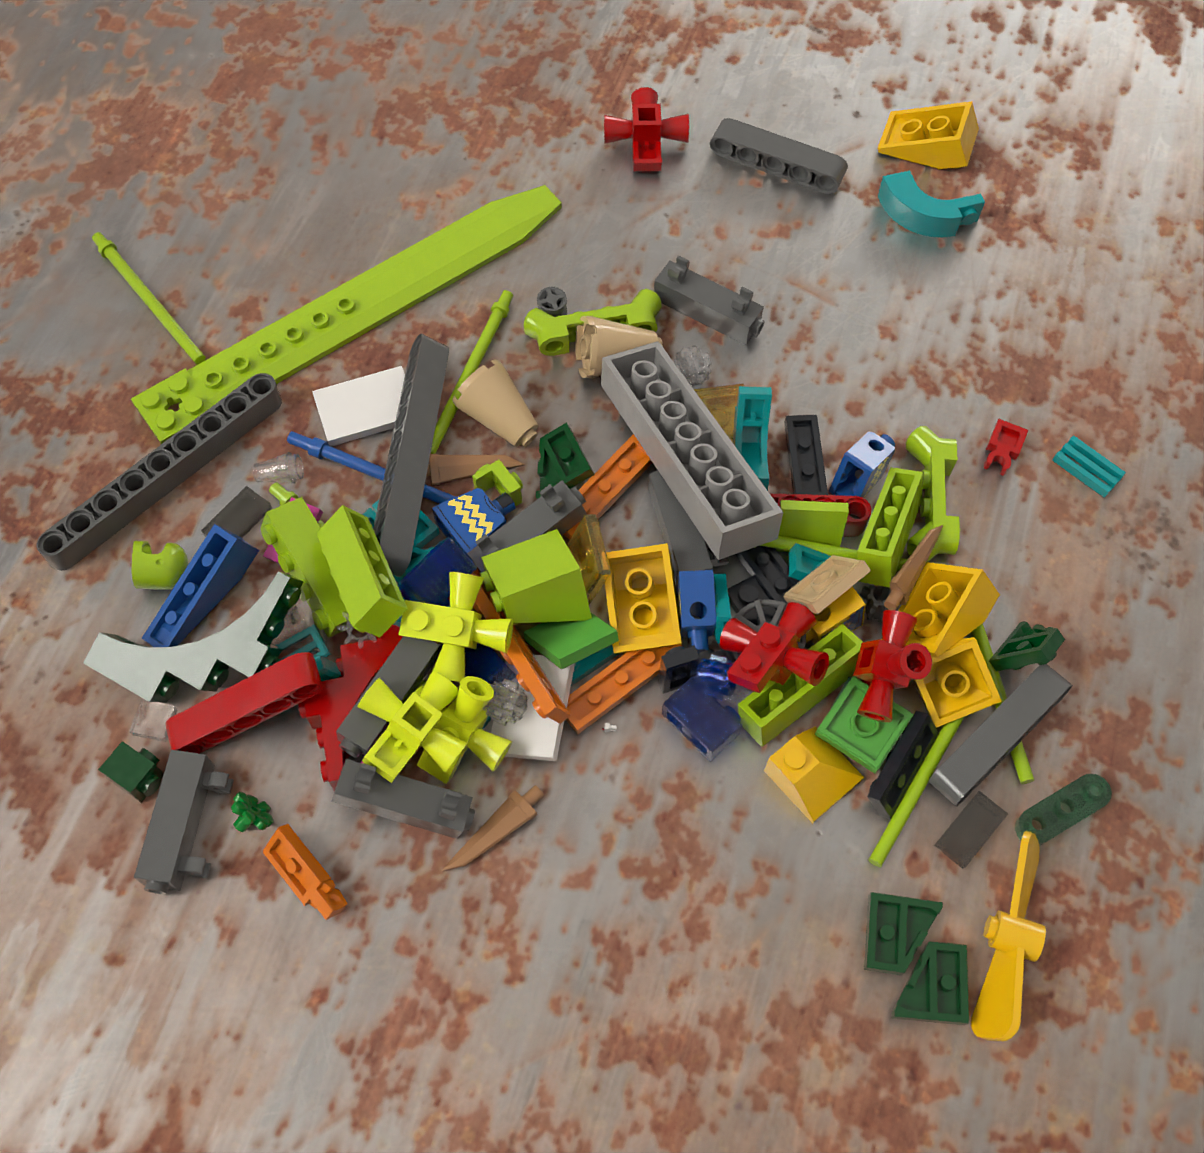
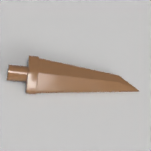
[426,453,525,485]
[884,525,943,610]
[441,785,544,871]

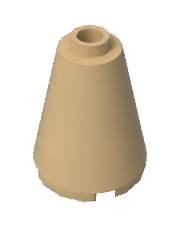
[575,316,663,378]
[453,359,538,447]

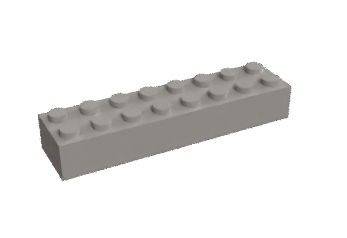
[601,341,783,560]

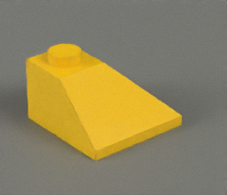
[913,637,1002,728]
[764,726,864,824]

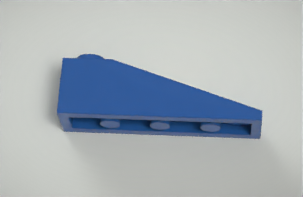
[142,524,259,647]

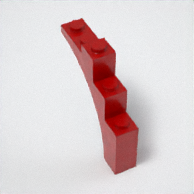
[298,593,450,792]

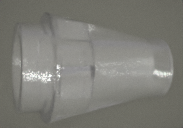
[253,452,304,484]

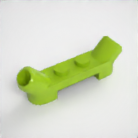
[523,289,662,356]
[906,426,960,563]

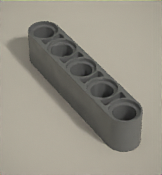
[709,118,848,194]
[928,664,1073,807]

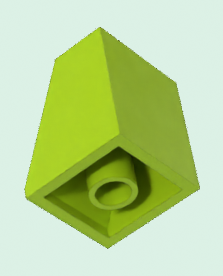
[480,529,592,623]

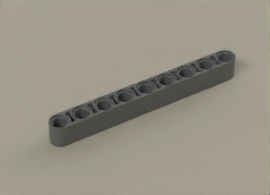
[373,334,449,577]
[36,373,282,571]

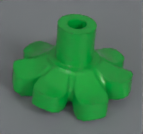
[231,792,273,832]

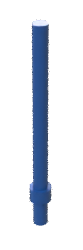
[287,431,456,504]

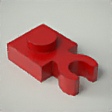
[984,419,1028,476]

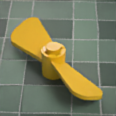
[971,831,1046,1041]

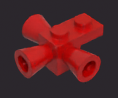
[604,87,689,171]
[720,602,829,693]
[853,610,932,722]

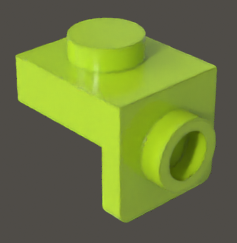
[472,460,523,507]

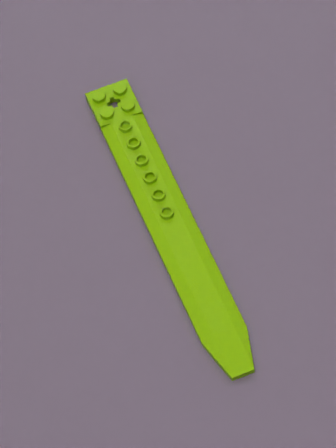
[131,185,562,444]

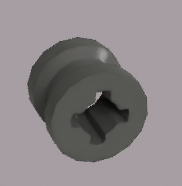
[537,287,567,317]

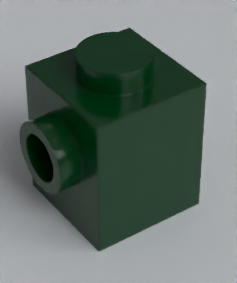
[98,741,164,803]

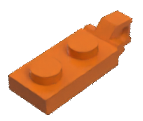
[263,824,348,920]

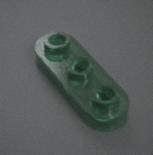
[1015,774,1112,846]

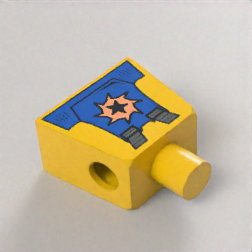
[797,586,866,645]

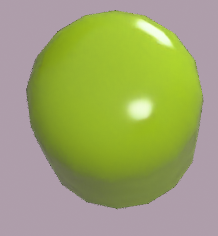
[131,541,188,590]

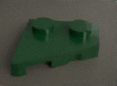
[536,422,595,499]
[989,621,1065,672]
[864,892,943,976]
[891,941,969,1025]

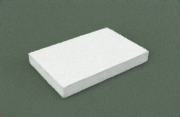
[312,366,405,447]
[491,655,575,761]

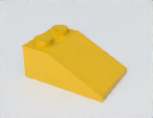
[877,101,979,169]
[601,543,682,654]
[881,562,1000,657]

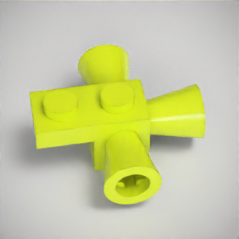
[399,572,513,682]
[357,673,468,783]
[414,676,513,784]

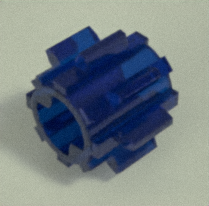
[695,654,737,700]

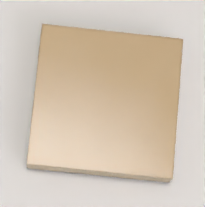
[783,555,871,614]

